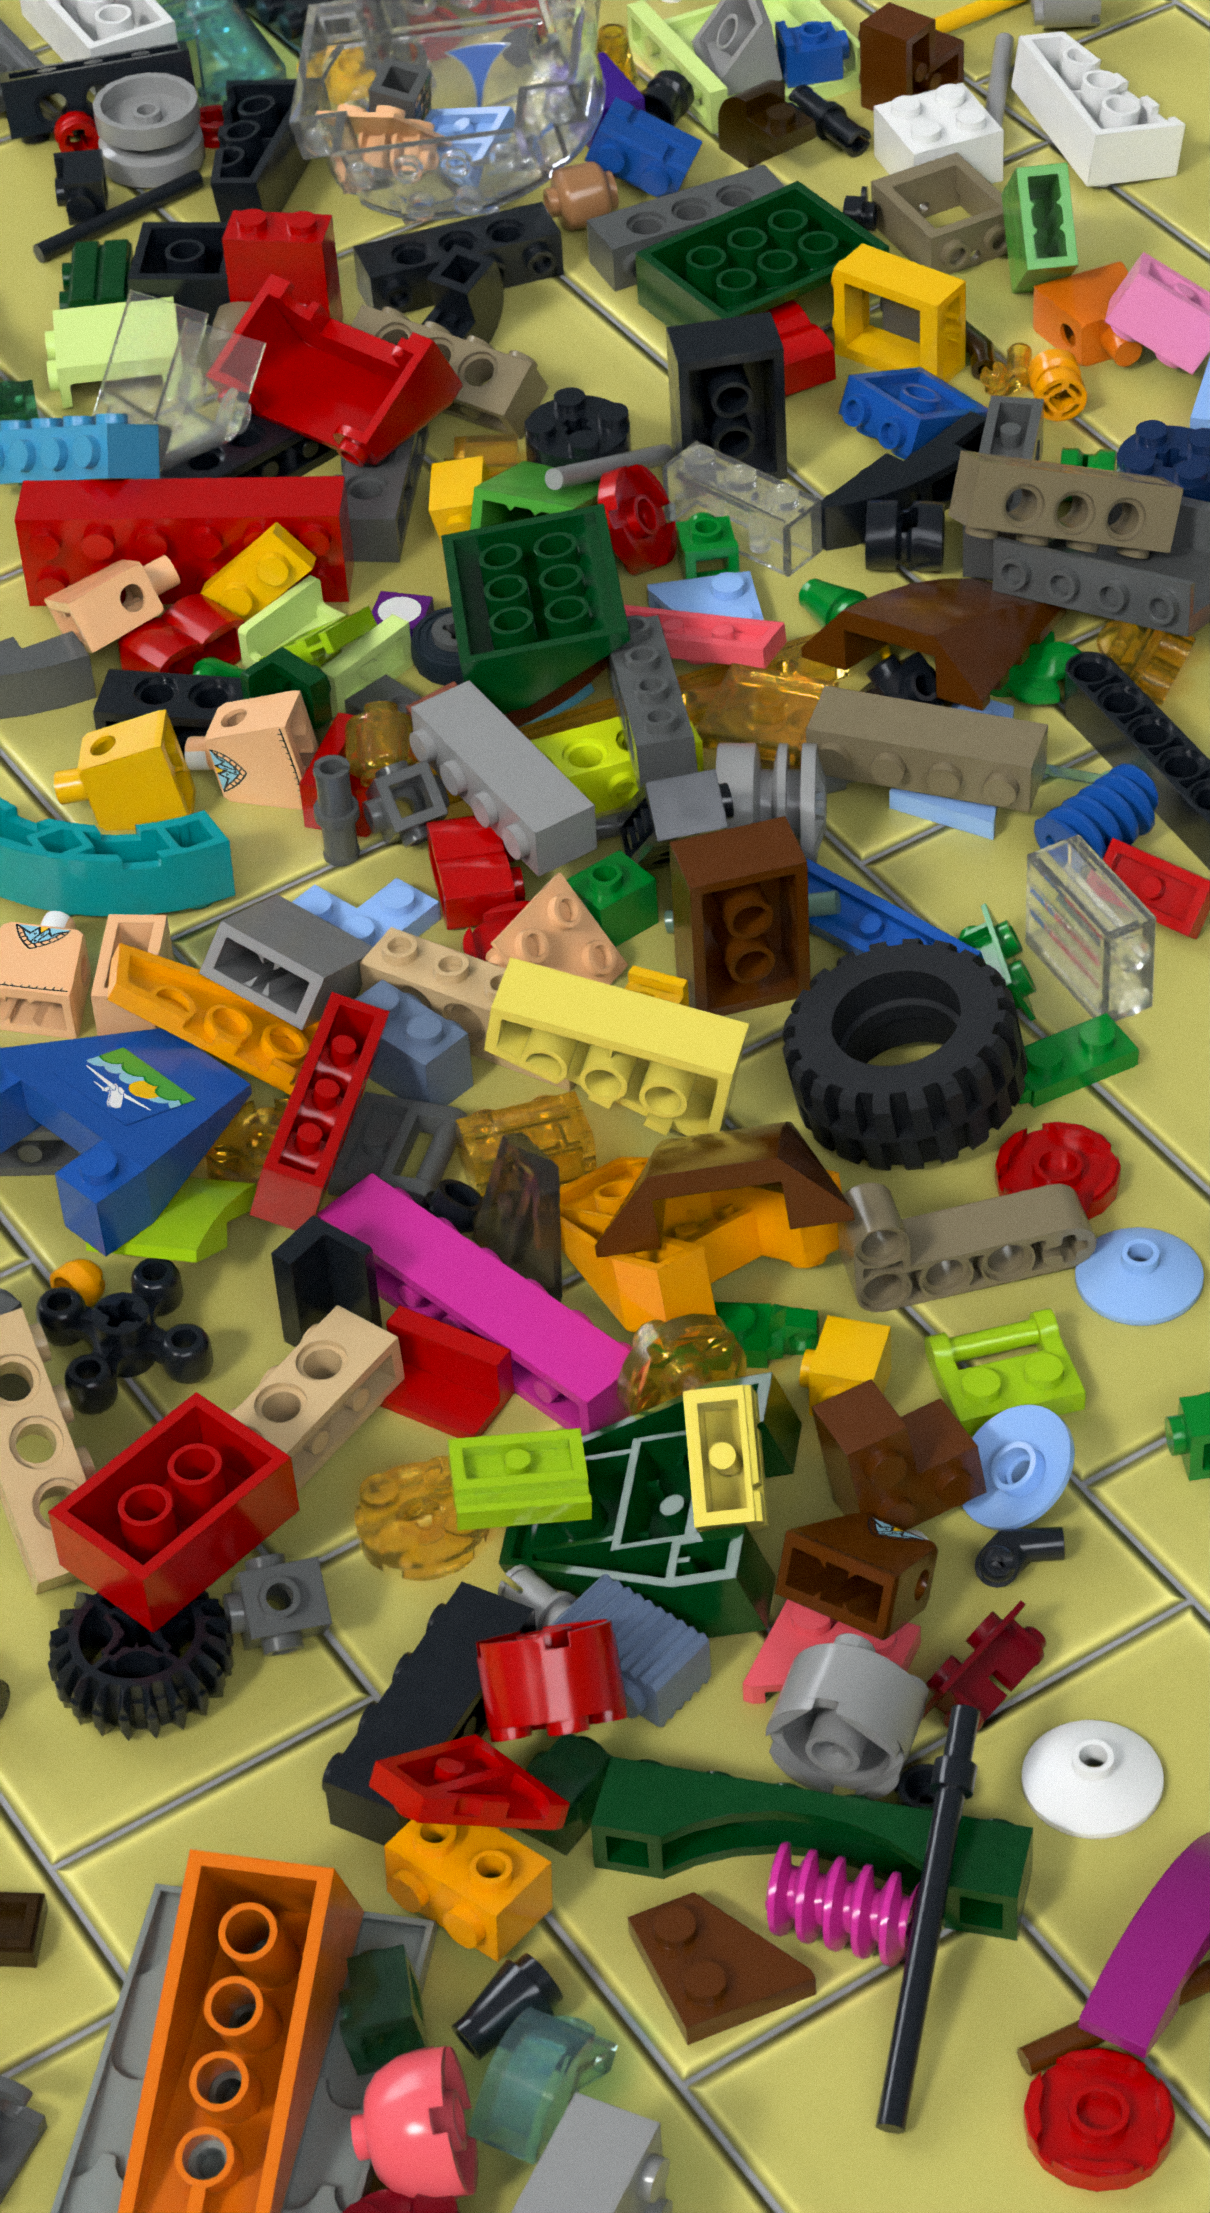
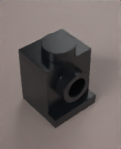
[54,149,108,226]

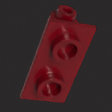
[922,1600,1046,1731]

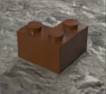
[858,2,964,112]
[811,1379,987,1531]

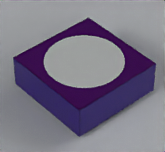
[372,591,434,641]

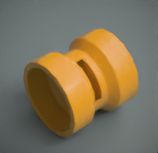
[1028,348,1087,422]

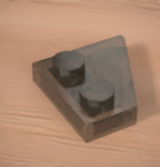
[471,1132,562,1302]

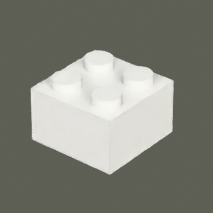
[874,83,1004,184]

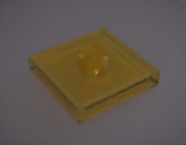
[696,663,839,766]

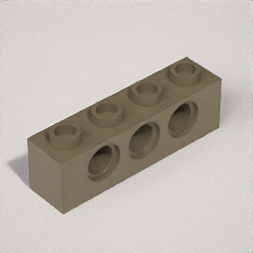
[351,304,549,440]
[948,450,1184,559]

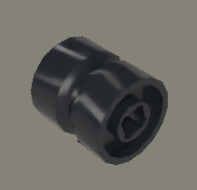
[865,500,945,571]

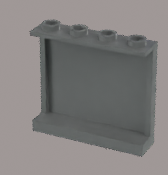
[992,496,1210,637]

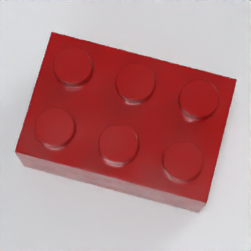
[48,1392,300,1633]

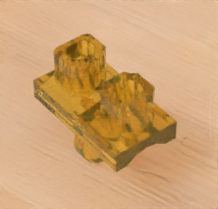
[1097,621,1196,706]

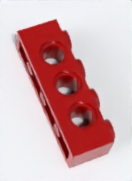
[250,992,390,1231]

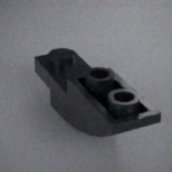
[817,411,986,551]

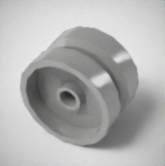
[92,72,206,188]

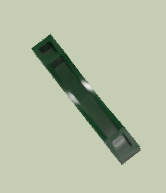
[591,1756,1033,1941]

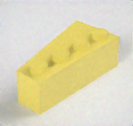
[484,957,749,1136]

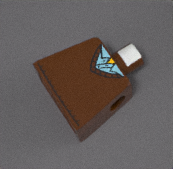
[775,1513,938,1640]

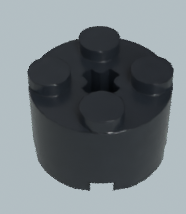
[524,387,631,468]

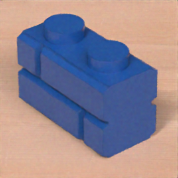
[584,97,703,198]

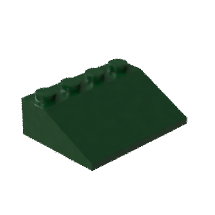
[635,181,890,327]
[441,503,631,714]

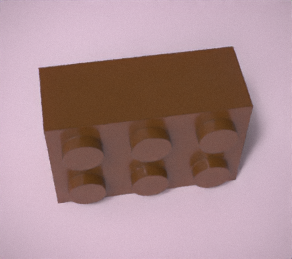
[669,816,811,1016]

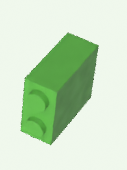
[1001,163,1078,294]
[470,461,600,530]

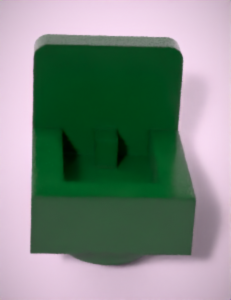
[240,647,332,730]

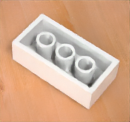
[20,0,178,97]

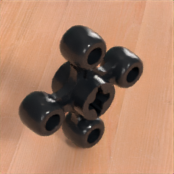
[36,1258,213,1415]

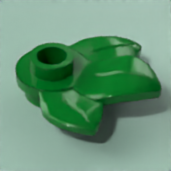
[990,631,1082,704]

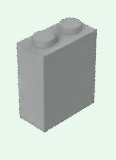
[199,894,373,1030]

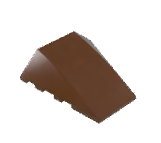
[801,578,1067,711]
[595,1121,855,1258]

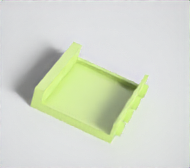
[627,0,861,134]

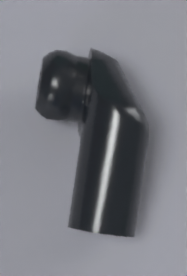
[975,1527,1065,1588]

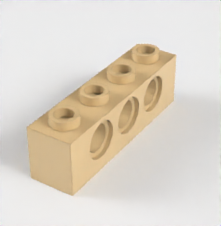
[359,927,576,1091]
[227,1305,405,1492]
[0,1308,96,1595]

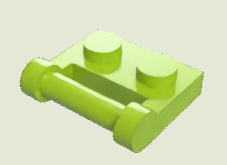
[924,1308,1086,1436]

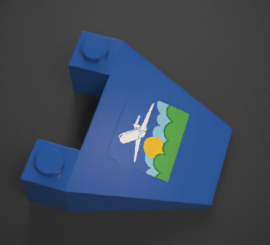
[0,1028,252,1257]

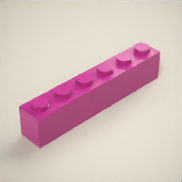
[317,1173,645,1436]

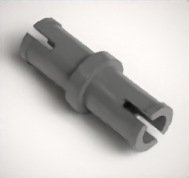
[313,755,360,867]

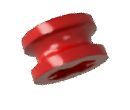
[199,105,224,149]
[53,111,100,152]

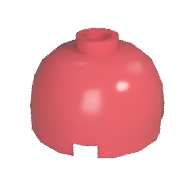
[351,2046,478,2200]

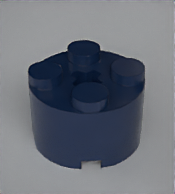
[1116,420,1210,502]

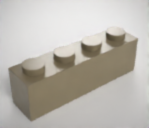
[806,686,1048,813]

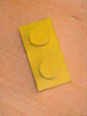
[201,522,316,622]

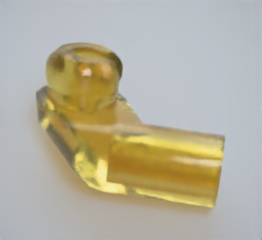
[980,343,1032,397]

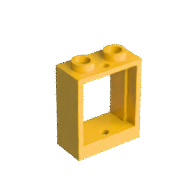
[831,243,966,383]

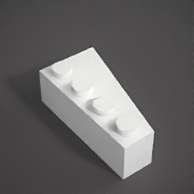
[1011,31,1186,188]

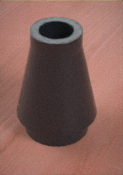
[451,1953,563,2060]

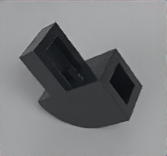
[421,245,504,343]

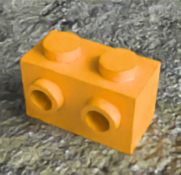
[384,1820,553,1962]

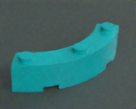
[0,797,236,916]

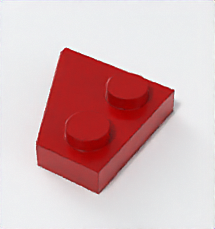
[369,1734,570,1830]

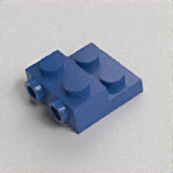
[838,367,988,459]

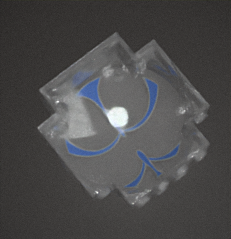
[289,0,606,224]

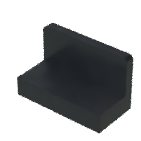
[271,1215,383,1348]

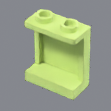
[45,297,185,409]
[238,575,413,719]

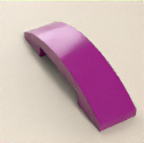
[1078,1832,1210,2059]

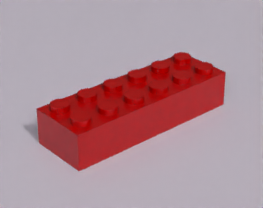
[14,476,354,606]

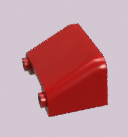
[204,274,463,467]

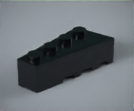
[210,79,328,222]

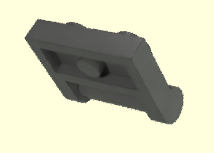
[328,1092,472,1211]

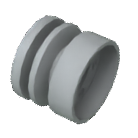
[716,743,827,863]

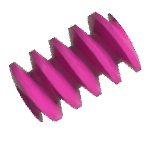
[765,1841,920,1967]

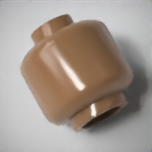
[543,161,619,231]

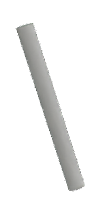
[985,33,1014,128]
[545,444,674,490]

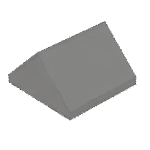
[692,0,783,96]

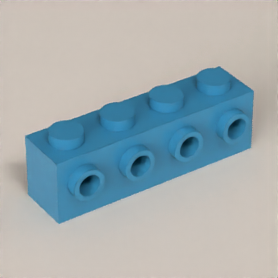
[0,413,160,485]

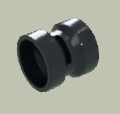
[640,70,694,127]

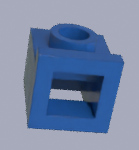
[775,21,850,88]

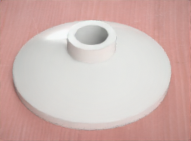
[1022,1720,1164,1839]

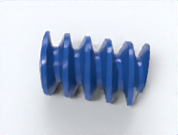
[1034,763,1158,880]

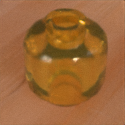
[345,701,419,787]

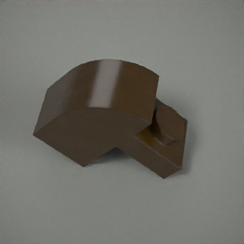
[718,80,816,169]

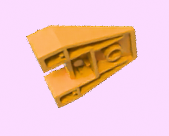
[531,1157,843,1343]

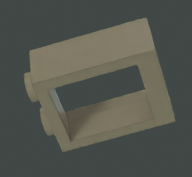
[871,152,1008,275]

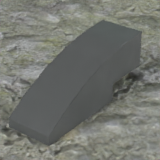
[0,631,97,719]

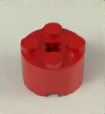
[475,1619,628,1742]

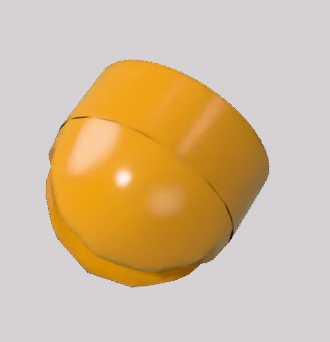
[50,1258,105,1308]

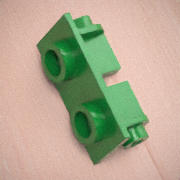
[958,903,1036,1021]

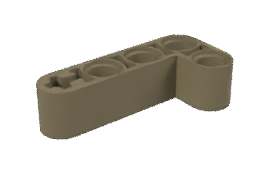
[837,1182,1097,1312]

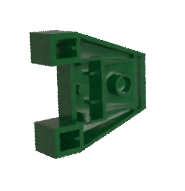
[498,1372,802,1638]

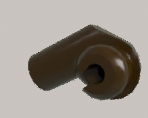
[966,321,997,381]

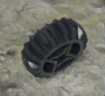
[48,1590,234,1741]

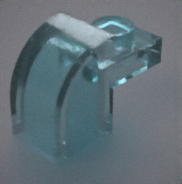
[467,2007,618,2165]

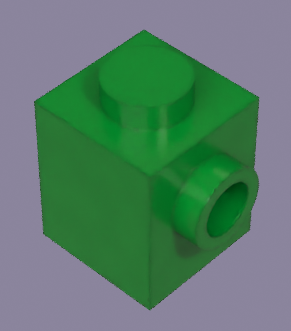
[566,850,659,947]

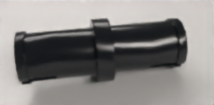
[788,84,871,158]

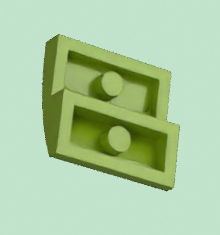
[86,1177,256,1263]

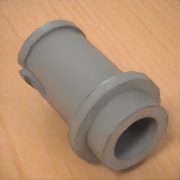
[497,1564,577,1631]

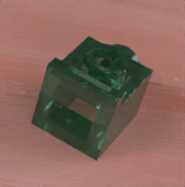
[516,1734,612,1856]
[339,1944,428,2076]

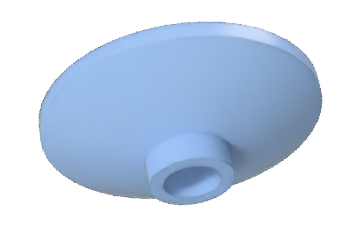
[1075,1227,1204,1326]
[962,1405,1075,1530]

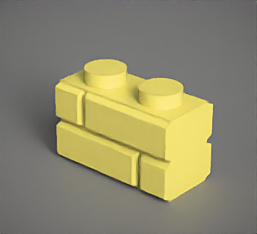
[683,1385,770,1532]

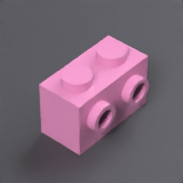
[1105,252,1210,375]

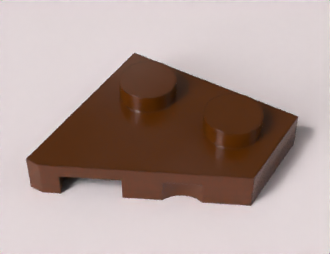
[628,1892,816,2045]

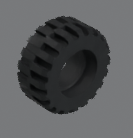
[782,938,1027,1171]

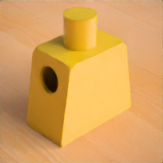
[54,709,197,831]

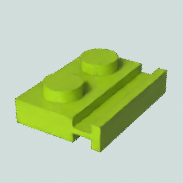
[259,606,377,668]
[448,1428,592,1531]

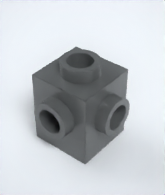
[362,760,450,848]
[223,1553,332,1657]

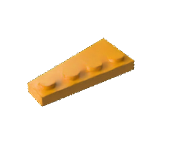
[107,943,320,1095]

